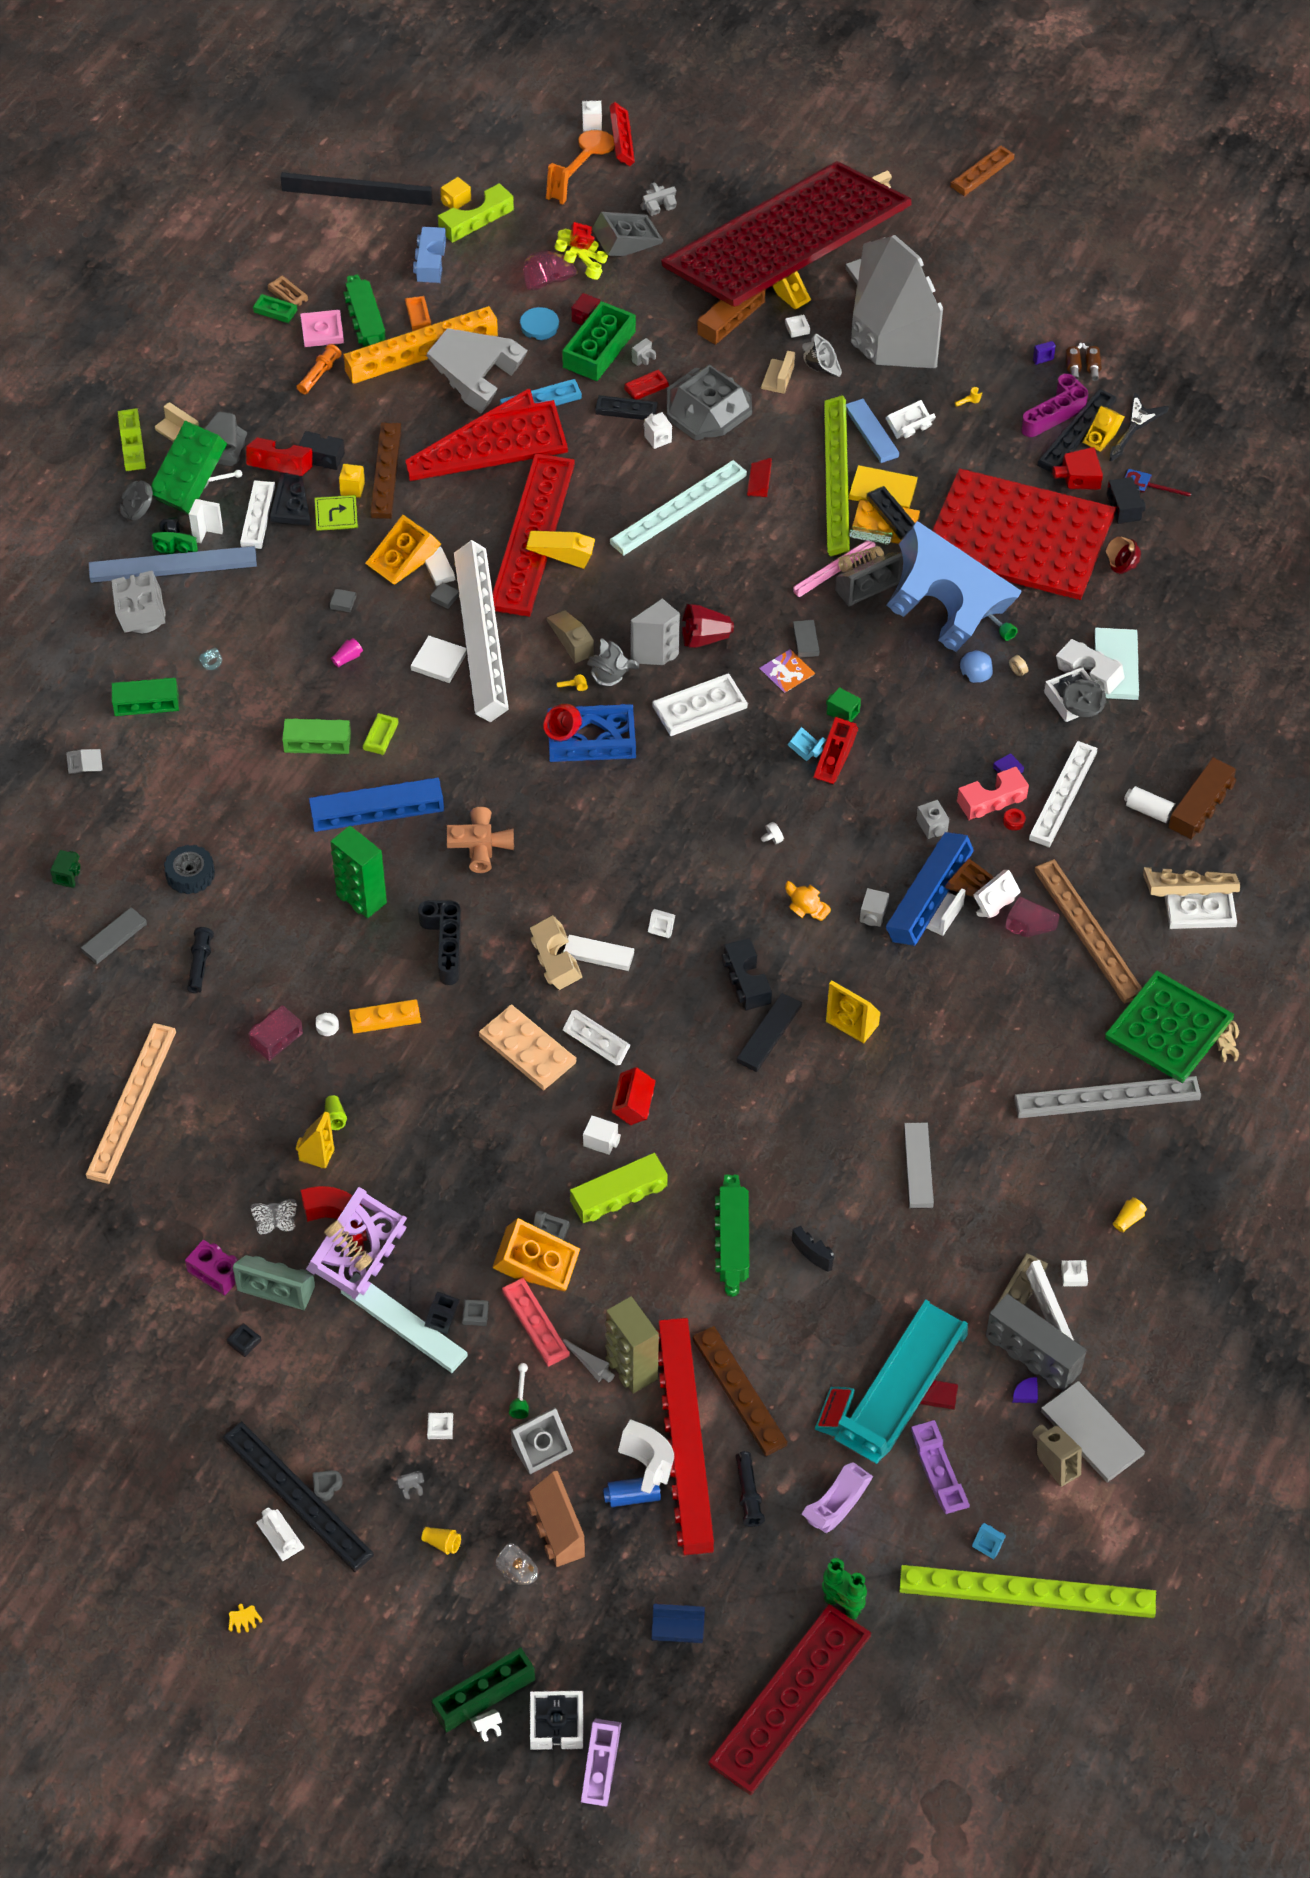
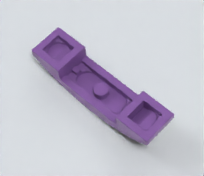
[911,1420,970,1514]

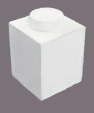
[582,101,602,131]
[583,1116,621,1155]

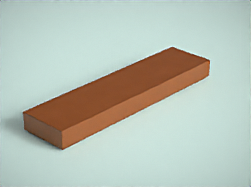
[950,145,1015,196]

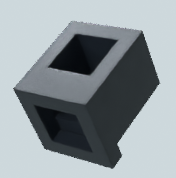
[424,1291,460,1334]

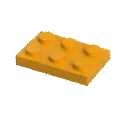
[851,500,920,544]

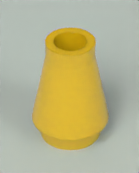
[1113,1197,1147,1233]
[422,1527,461,1554]

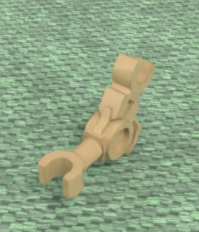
[1216,1021,1239,1063]

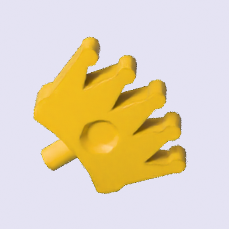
[229,1604,262,1633]

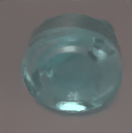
[198,647,222,670]

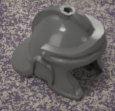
[587,638,639,686]

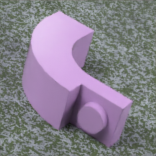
[802,1462,873,1533]

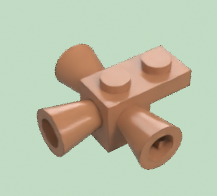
[447,807,514,873]

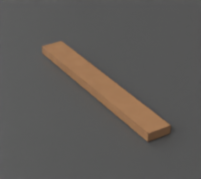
[1035,859,1142,1004]

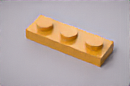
[349,999,421,1034]

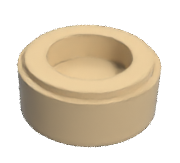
[1009,655,1028,677]

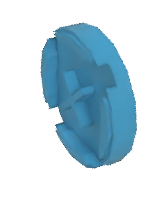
[520,307,559,340]

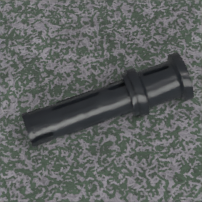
[187,927,214,993]
[735,1451,765,1527]

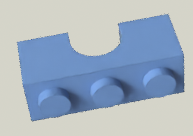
[413,227,446,283]

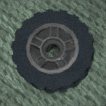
[164,845,215,894]

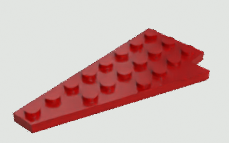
[405,389,568,481]

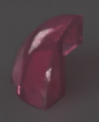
[524,250,578,290]

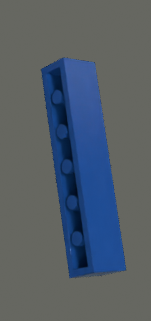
[309,778,444,832]
[886,832,974,946]

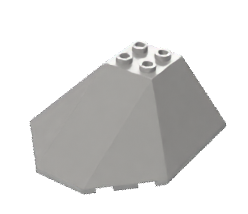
[851,235,943,368]

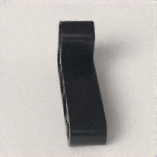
[418,900,462,985]

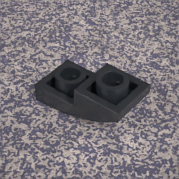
[792,1226,834,1272]

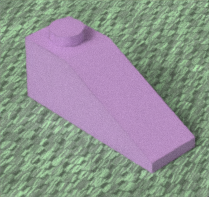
[581,1719,621,1806]

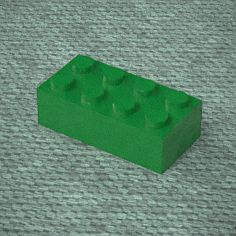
[562,301,636,381]
[151,420,227,515]
[330,826,387,919]

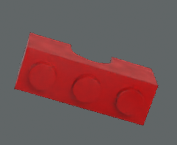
[246,437,312,476]

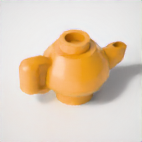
[785,880,831,921]

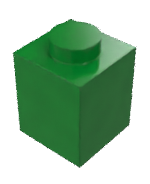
[826,687,861,722]

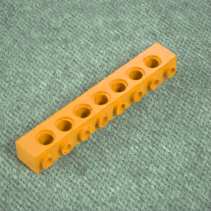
[344,306,498,384]

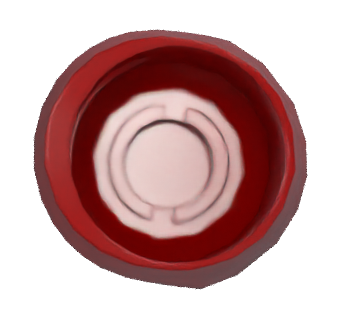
[543,704,582,741]

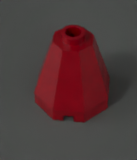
[682,604,734,648]

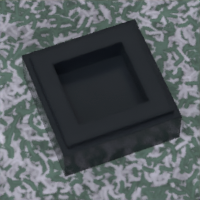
[226,1323,262,1357]

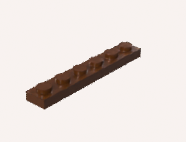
[371,423,401,519]
[693,1326,787,1456]

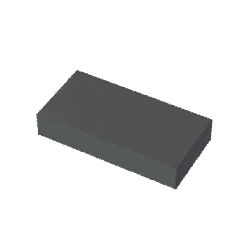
[793,620,819,658]

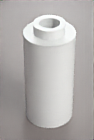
[1124,786,1175,824]

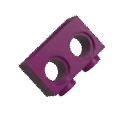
[185,1239,239,1296]

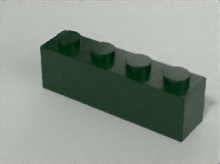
[431,1647,535,1733]

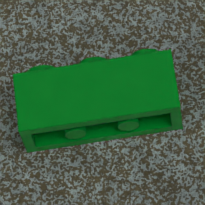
[112,678,179,716]

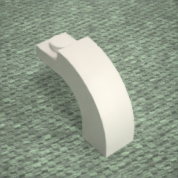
[618,1420,674,1493]

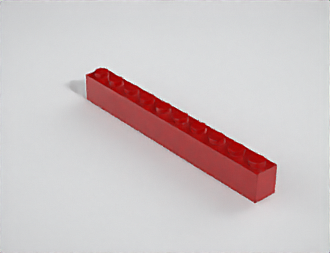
[657,1318,714,1555]

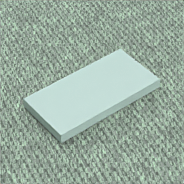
[1094,628,1139,700]

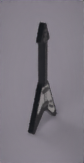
[1109,393,1169,461]

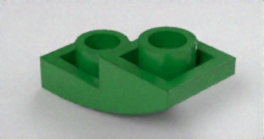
[152,532,198,554]

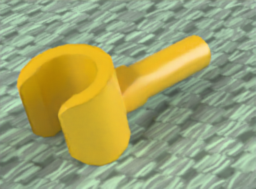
[955,387,982,407]
[557,674,588,691]

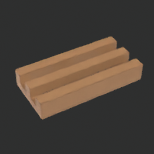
[268,276,308,306]

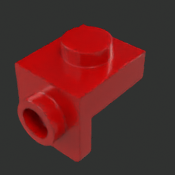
[570,222,594,250]

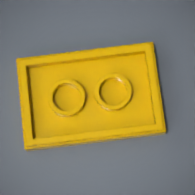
[849,465,918,509]

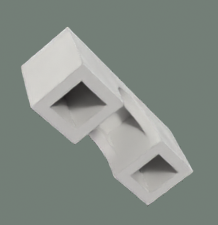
[1056,639,1125,695]

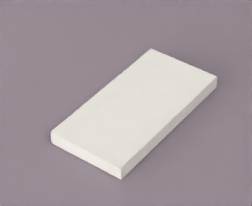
[652,673,748,736]

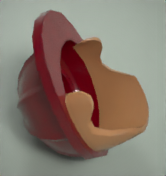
[1106,537,1141,574]

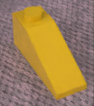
[526,531,595,569]
[296,1112,334,1169]

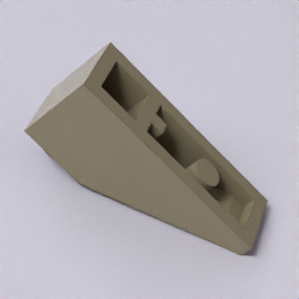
[547,610,594,663]

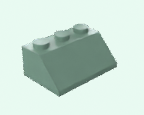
[233,1255,315,1311]

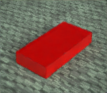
[624,369,669,400]

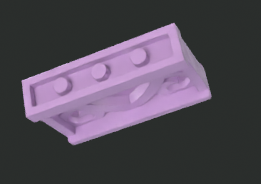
[306,1187,407,1300]

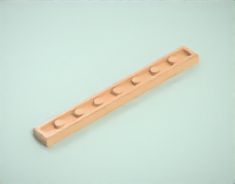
[86,1023,176,1184]

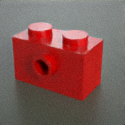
[611,1067,655,1125]

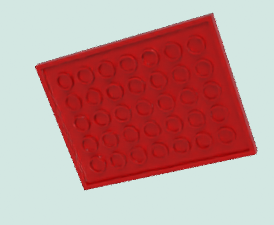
[932,468,1116,600]

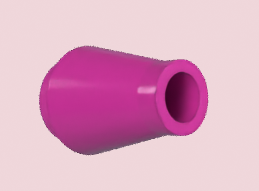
[331,638,363,668]

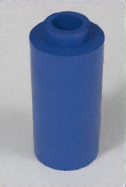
[603,1477,661,1507]

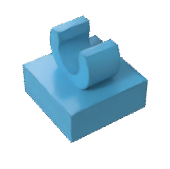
[972,1523,1006,1559]

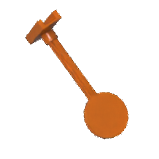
[546,130,615,205]

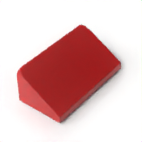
[747,458,772,497]

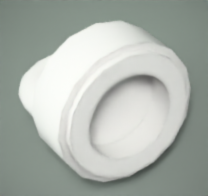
[761,822,784,844]
[316,1013,339,1036]

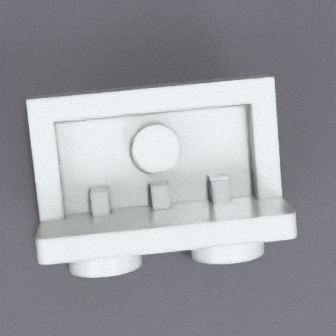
[886,400,936,439]
[973,870,1020,918]

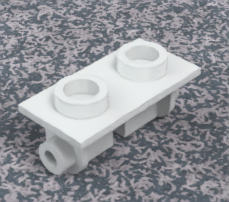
[256,1508,304,1561]

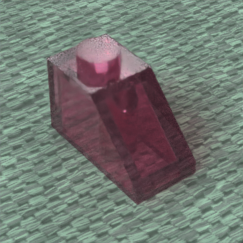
[1006,896,1060,937]

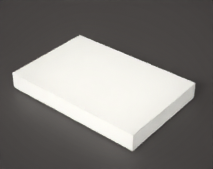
[1164,893,1237,929]

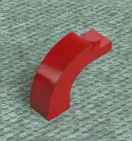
[300,1186,367,1253]

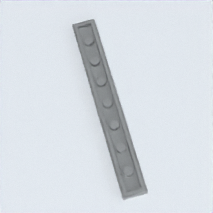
[1014,1076,1201,1118]

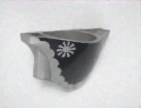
[803,333,842,377]

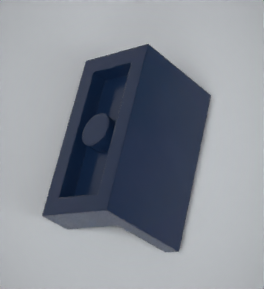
[652,1604,705,1643]

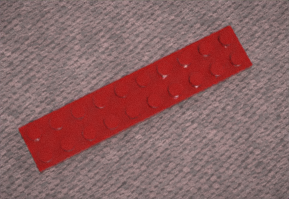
[492,453,575,617]

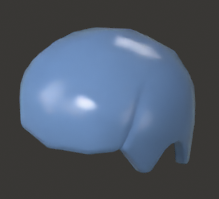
[960,650,993,683]

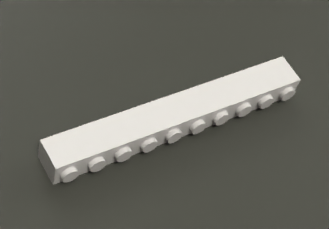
[454,540,509,722]

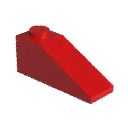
[813,717,859,785]

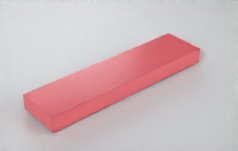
[502,1278,569,1367]

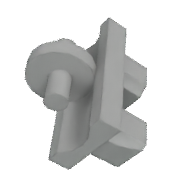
[640,182,677,216]

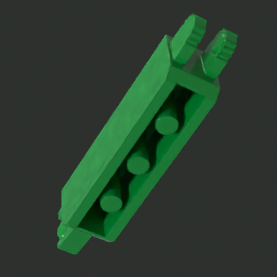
[343,275,385,348]
[715,1174,749,1297]

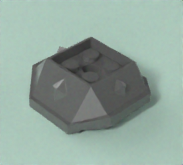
[667,365,752,441]

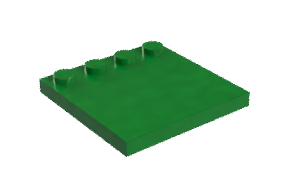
[1105,971,1234,1084]

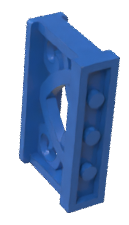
[547,704,636,762]

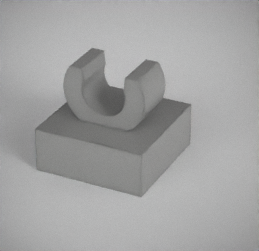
[632,338,656,366]

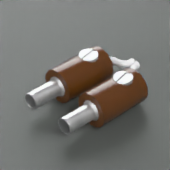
[1065,343,1102,381]

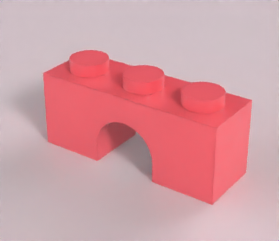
[957,767,1029,820]

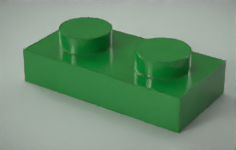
[253,294,297,323]

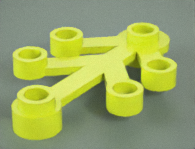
[554,229,608,279]

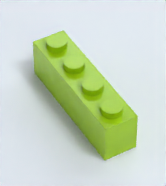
[570,1153,668,1223]

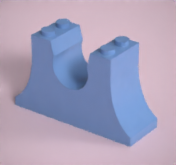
[886,521,1022,652]

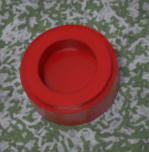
[1003,809,1026,831]

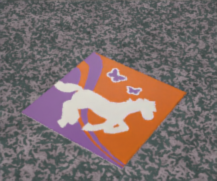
[760,649,816,693]

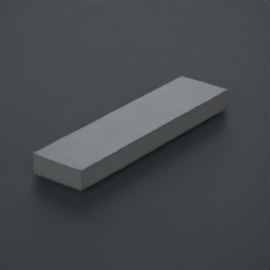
[904,1123,934,1208]

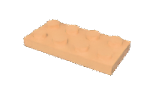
[479,1004,576,1090]

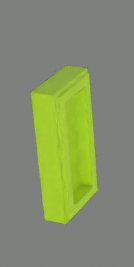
[363,713,399,755]

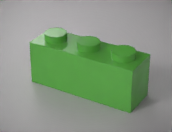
[283,718,351,754]

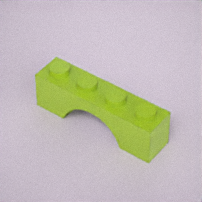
[438,183,514,243]

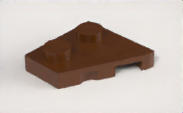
[945,859,994,897]

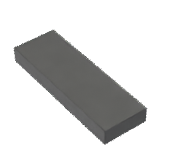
[81,908,147,964]

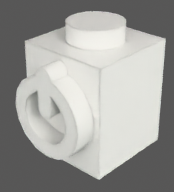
[643,412,672,449]

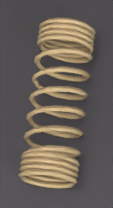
[838,546,884,572]
[324,1220,373,1271]

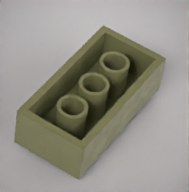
[605,1296,659,1394]

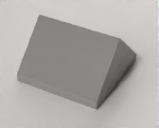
[511,1407,574,1474]

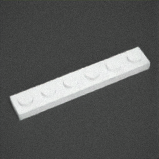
[1029,741,1098,847]

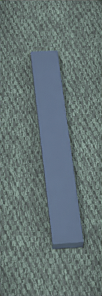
[89,546,257,583]

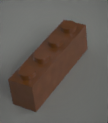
[1168,757,1236,840]

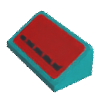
[815,1387,855,1437]

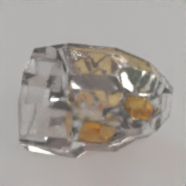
[496,1543,538,1585]

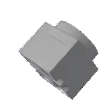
[112,571,166,633]

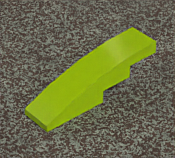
[118,408,146,471]

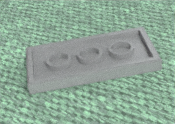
[1041,1381,1145,1483]

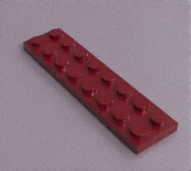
[708,1604,871,1796]

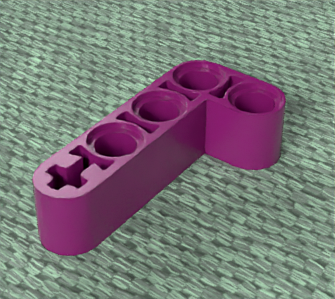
[1021,374,1088,437]

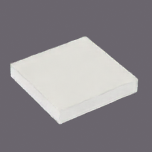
[411,636,467,683]

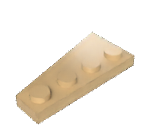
[1143,867,1240,897]

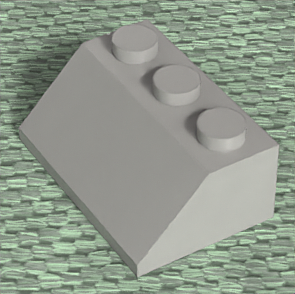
[631,598,680,665]

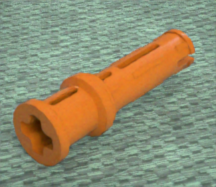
[297,344,342,394]

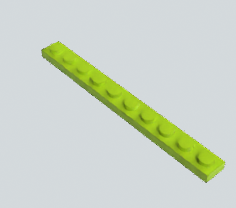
[824,396,850,556]
[899,1565,1156,1618]

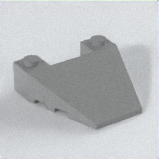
[426,328,528,414]

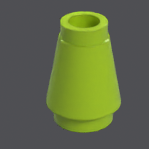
[325,1095,347,1130]

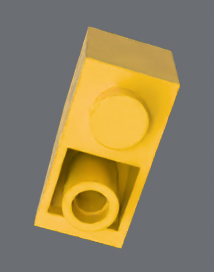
[1083,406,1125,451]

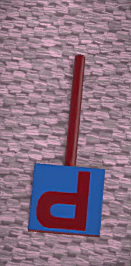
[1125,469,1191,497]

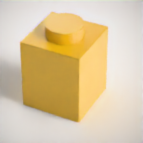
[441,177,471,209]
[339,464,365,498]

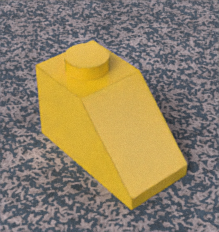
[772,271,811,309]

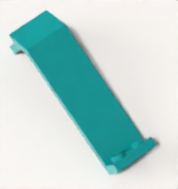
[834,1299,968,1464]

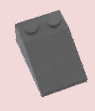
[592,212,664,256]

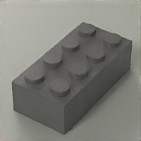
[986,1293,1087,1392]

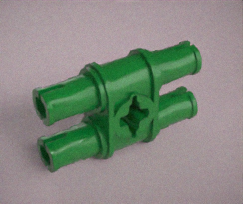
[822,1558,867,1620]

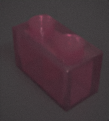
[249,1005,303,1061]

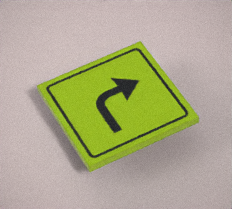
[315,495,358,531]

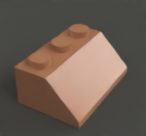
[527,1471,585,1567]

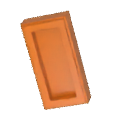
[405,296,431,331]

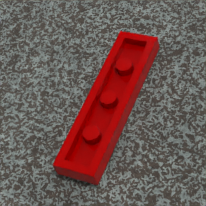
[610,102,635,166]

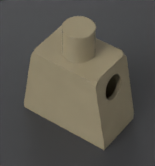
[1032,1425,1082,1487]

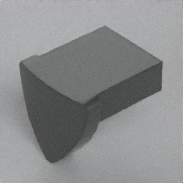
[534,1211,569,1240]

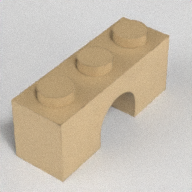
[530,915,583,990]

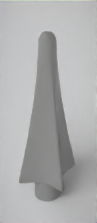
[563,1339,614,1382]

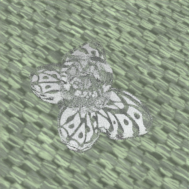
[251,1199,297,1234]

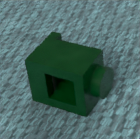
[50,850,81,888]

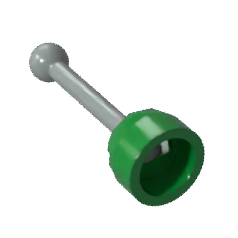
[988,614,1018,641]

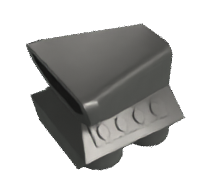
[204,412,247,466]

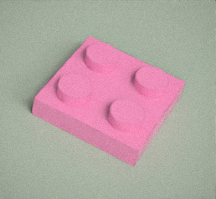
[301,310,344,347]

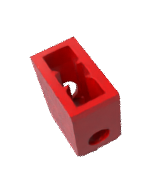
[1053,447,1103,490]

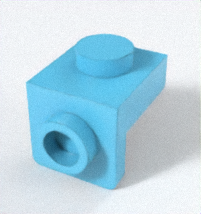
[787,727,826,761]

